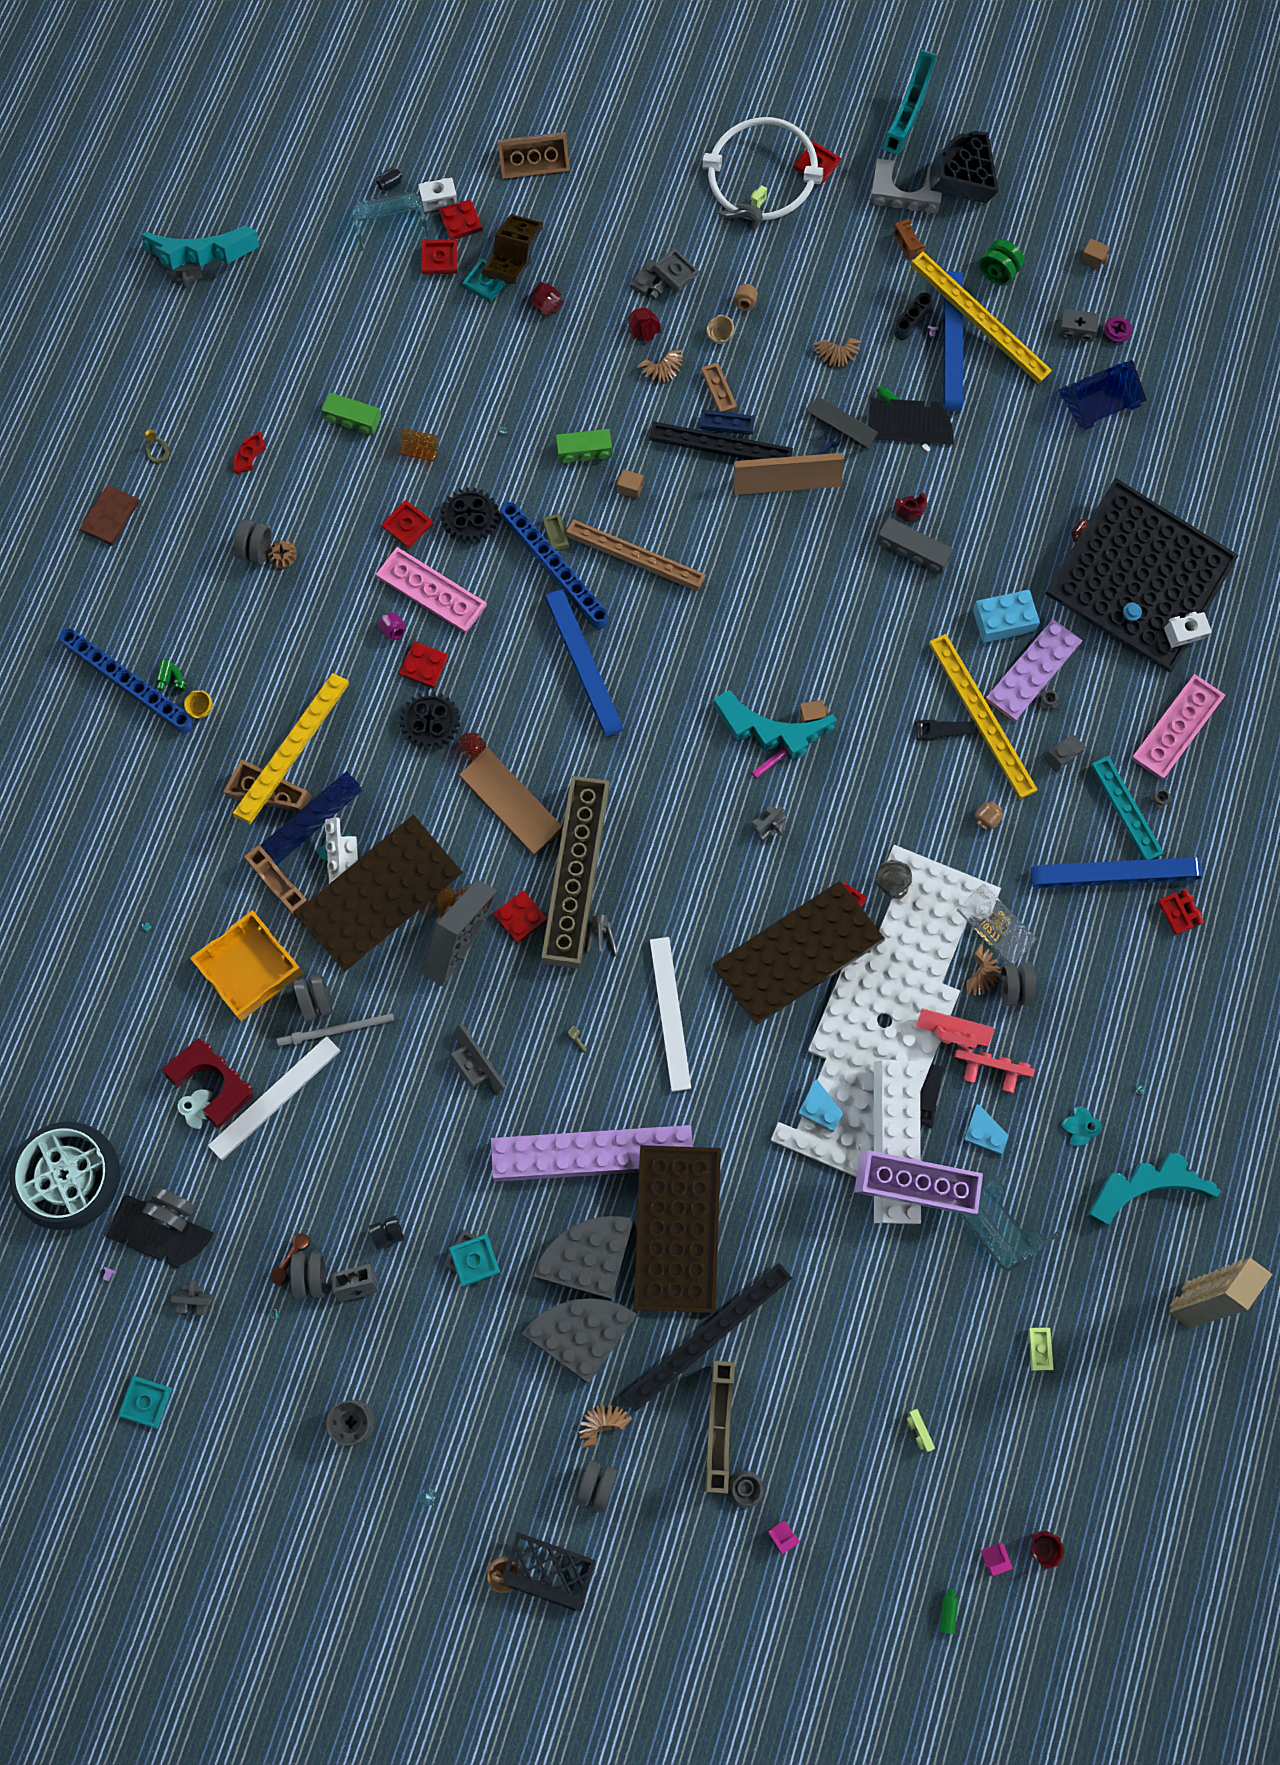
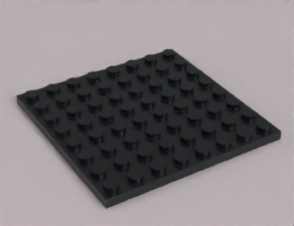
[1045,477,1239,673]

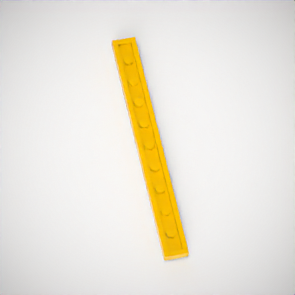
[910,252,1052,384]
[929,634,1038,800]
[233,673,349,825]

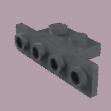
[449,1024,506,1095]

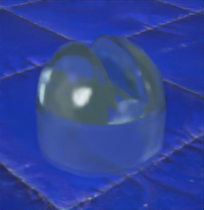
[419,1486,437,1506]

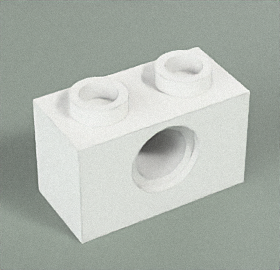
[419,178,457,212]
[1164,612,1212,648]

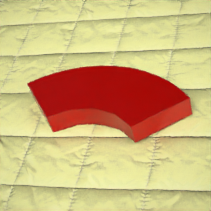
[233,432,266,474]

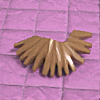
[813,338,861,367]
[637,350,683,383]
[967,944,1000,996]
[579,1404,632,1448]

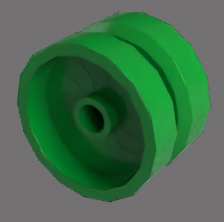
[979,239,1025,286]

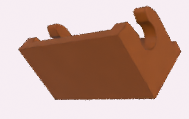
[893,219,926,261]

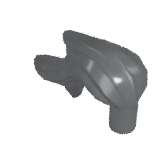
[717,203,763,229]

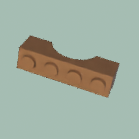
[244,845,308,919]

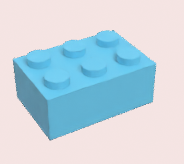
[973,589,1040,643]

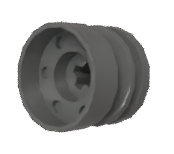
[326,1399,376,1446]

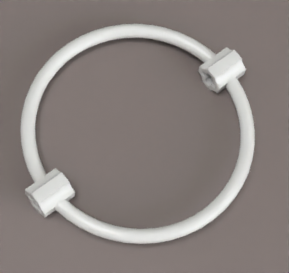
[702,117,823,221]

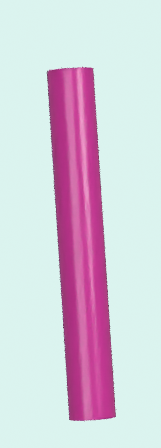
[752,747,788,778]

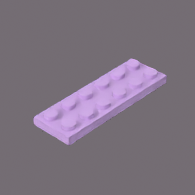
[985,619,1083,722]

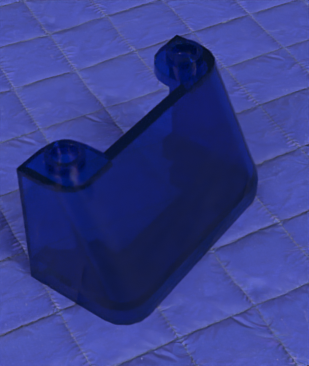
[1058,360,1147,430]

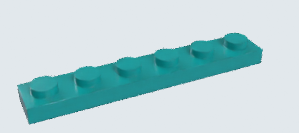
[1091,756,1164,860]

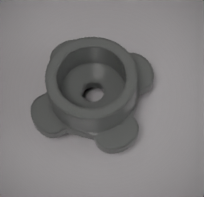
[1039,690,1059,709]
[1149,788,1172,809]

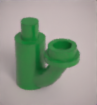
[156,660,188,691]

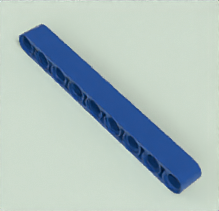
[943,271,963,411]
[502,502,608,629]
[545,588,623,737]
[59,628,193,733]
[1031,857,1203,888]

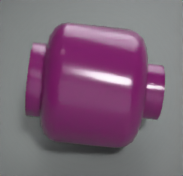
[378,612,406,640]

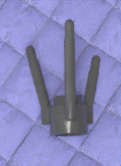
[586,915,618,956]

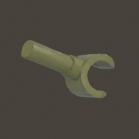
[567,1026,587,1053]

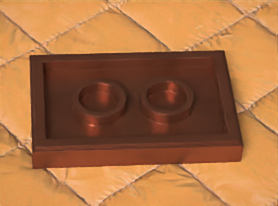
[80,485,140,545]

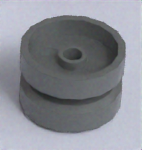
[234,519,272,564]
[1000,962,1036,1006]
[294,973,333,1022]
[142,1187,195,1232]
[291,1252,326,1299]
[575,1459,618,1514]

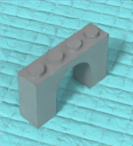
[870,158,942,214]

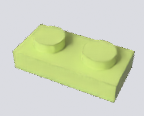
[1028,1328,1054,1371]
[906,1409,935,1452]

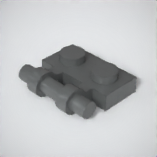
[630,259,667,300]

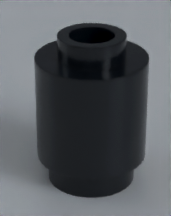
[375,167,402,192]

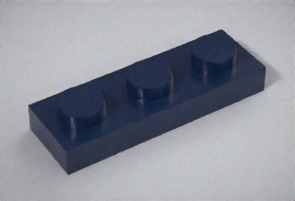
[699,410,755,435]

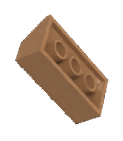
[497,132,570,179]

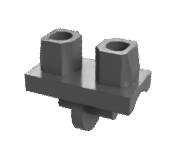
[168,262,203,287]
[752,805,787,841]
[171,1280,213,1315]

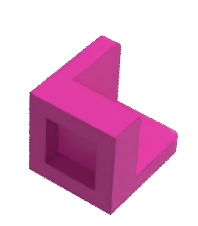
[767,1521,800,1554]
[981,1543,1013,1576]

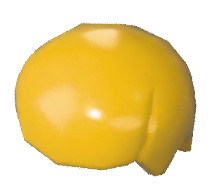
[184,690,213,719]

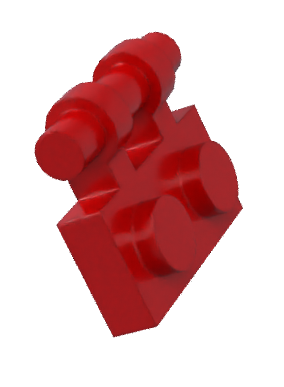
[1157,889,1204,936]

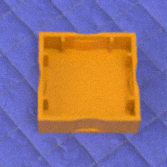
[190,910,303,1021]

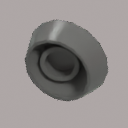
[728,1470,764,1509]

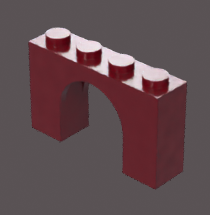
[162,1038,253,1129]

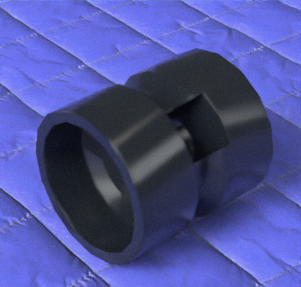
[369,1215,404,1250]

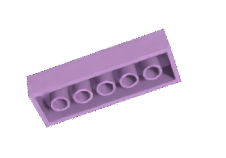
[854,1150,983,1215]

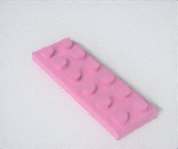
[376,547,487,633]
[1131,674,1225,781]

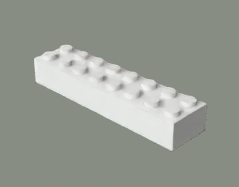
[874,1060,921,1224]

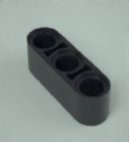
[894,292,932,340]

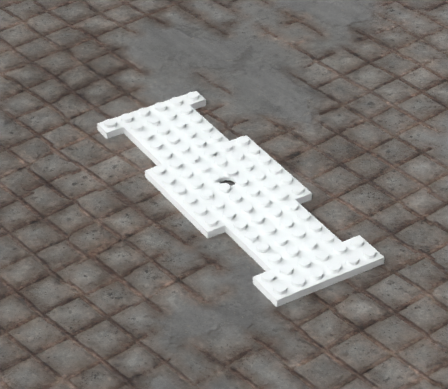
[771,845,1001,1178]

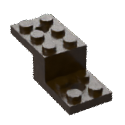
[482,214,544,284]

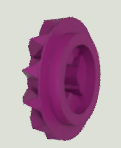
[1103,317,1132,343]

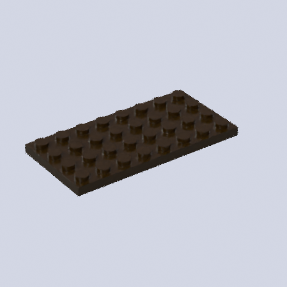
[294,814,463,972]
[712,881,885,1026]
[634,1145,721,1313]

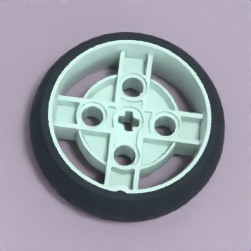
[9,1122,120,1230]

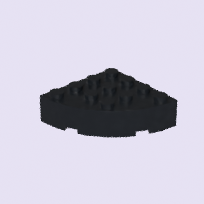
[929,131,999,203]

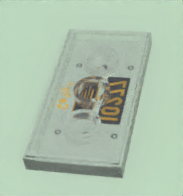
[957,884,1037,963]

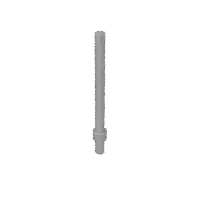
[277,1013,394,1046]

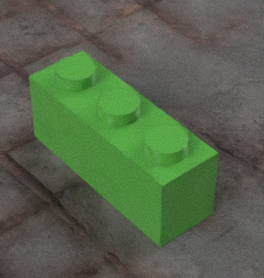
[322,392,382,435]
[556,429,612,463]

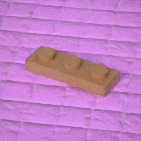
[701,362,737,413]

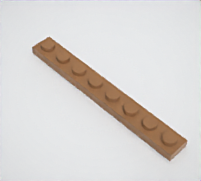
[565,519,706,591]

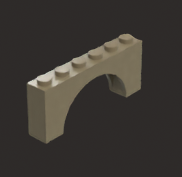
[705,1361,735,1493]

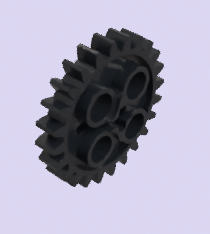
[440,487,499,544]
[399,691,460,751]

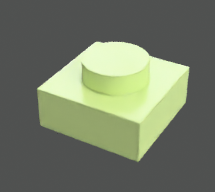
[750,185,767,208]

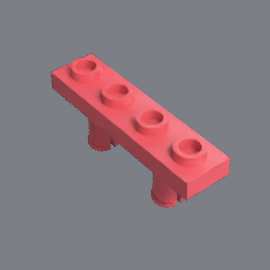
[954,1047,1035,1093]

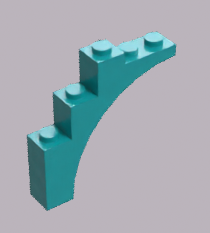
[882,49,938,155]
[141,226,259,270]
[713,690,837,759]
[1086,1152,1221,1227]

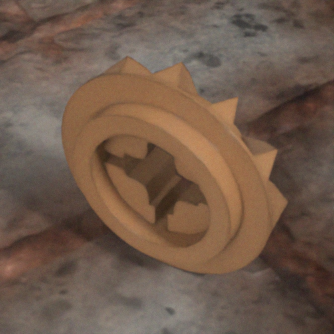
[267,539,297,568]

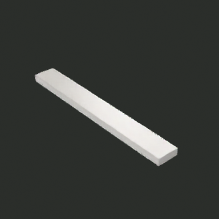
[650,937,691,1092]
[208,1036,340,1160]

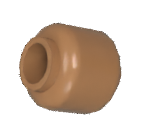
[734,284,758,311]
[975,801,1003,830]

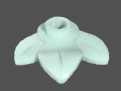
[178,1090,212,1129]

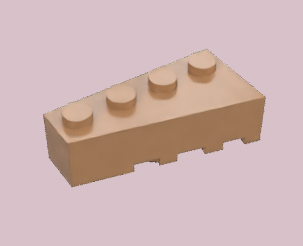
[223,759,312,813]

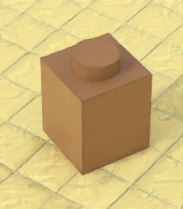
[1080,239,1110,270]
[615,469,644,499]
[799,700,829,723]

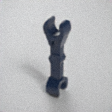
[812,434,841,455]

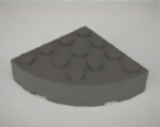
[423,879,497,986]
[533,1216,634,1301]
[522,1298,637,1384]

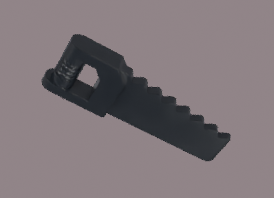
[914,720,975,741]
[920,1064,943,1129]

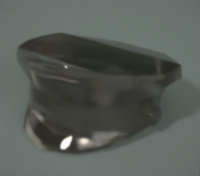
[875,860,912,899]

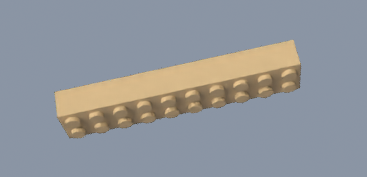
[1169,1258,1273,1328]

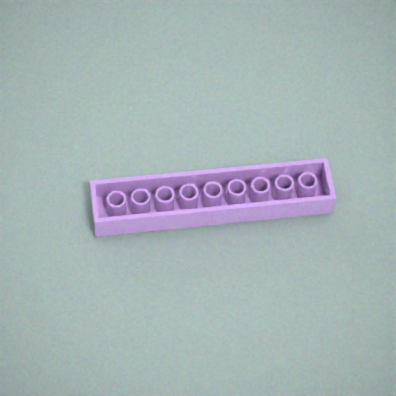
[491,1125,693,1182]

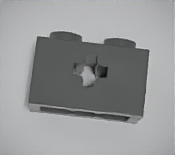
[1058,309,1099,342]
[331,1264,379,1302]

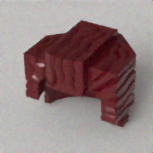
[528,281,564,316]
[627,307,661,342]
[894,493,928,522]
[1030,1530,1065,1570]

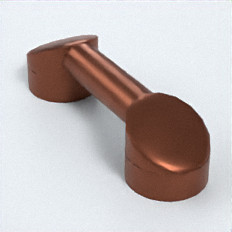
[271,1233,311,1285]

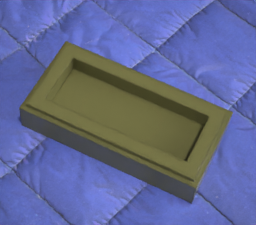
[542,514,570,551]

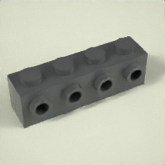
[876,517,954,574]

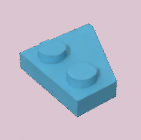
[798,1079,843,1132]
[963,1104,1009,1155]

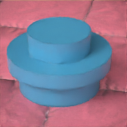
[1123,603,1142,621]

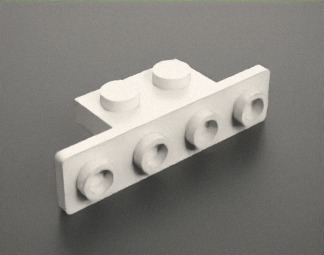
[325,818,358,884]

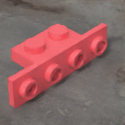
[916,1008,994,1049]

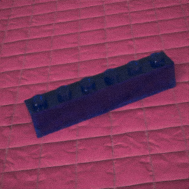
[260,771,362,865]

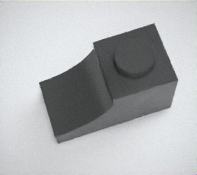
[1045,734,1086,772]

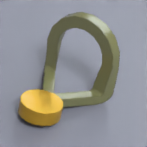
[144,430,170,463]

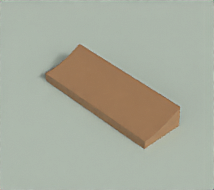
[733,453,844,495]
[459,747,563,856]

